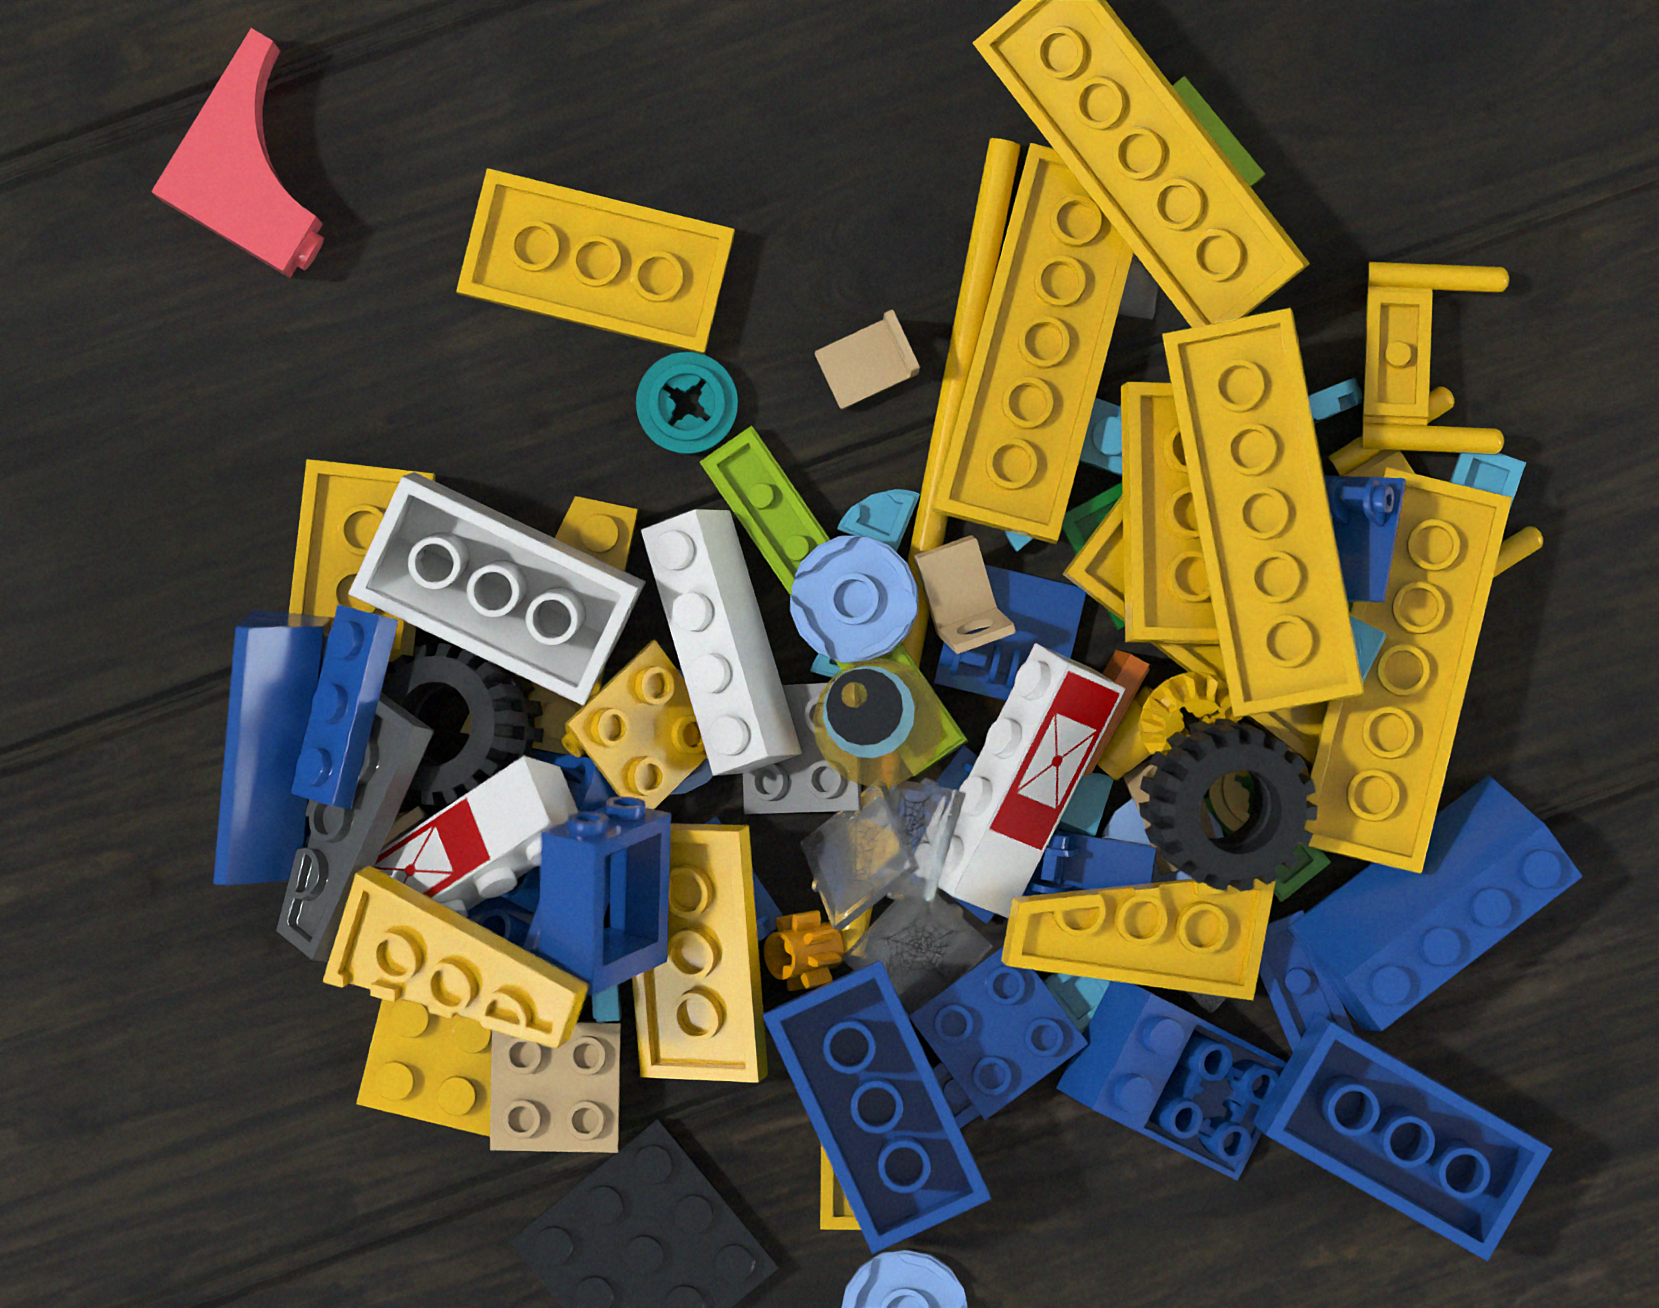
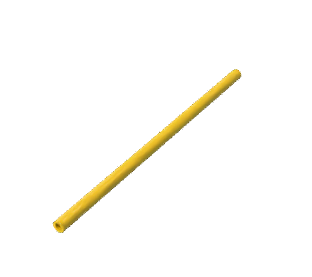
[836,138,1021,956]

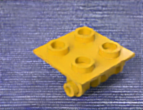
[561,640,707,809]

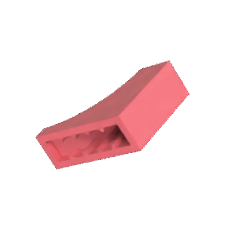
[151,28,324,278]

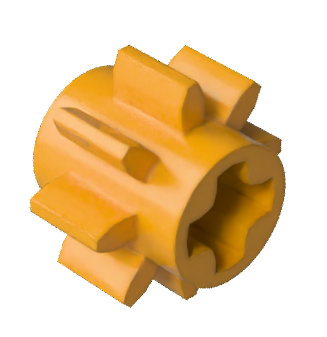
[764,910,844,991]

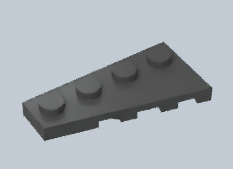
[276,692,434,962]

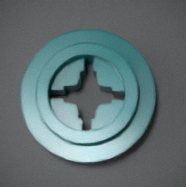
[636,352,738,454]

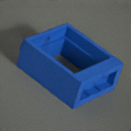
[539,797,671,996]

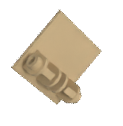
[490,1021,621,1153]

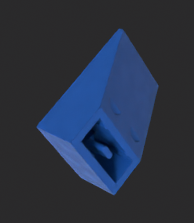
[1056,981,1287,1181]

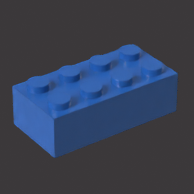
[763,958,991,1254]
[1253,1012,1552,1261]

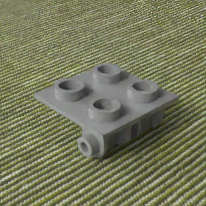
[743,682,862,814]

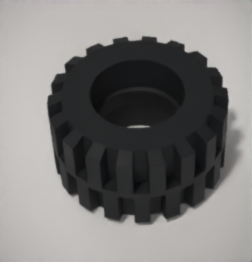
[381,643,544,806]
[1139,718,1318,892]

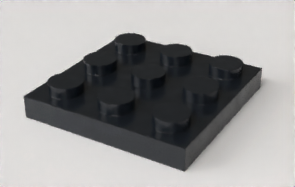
[509,1117,780,1308]

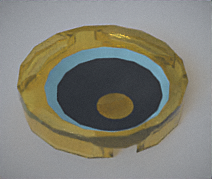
[813,658,942,787]

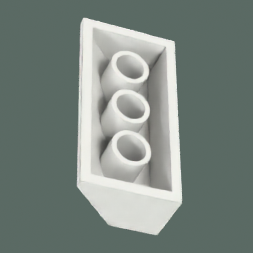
[349,472,646,705]

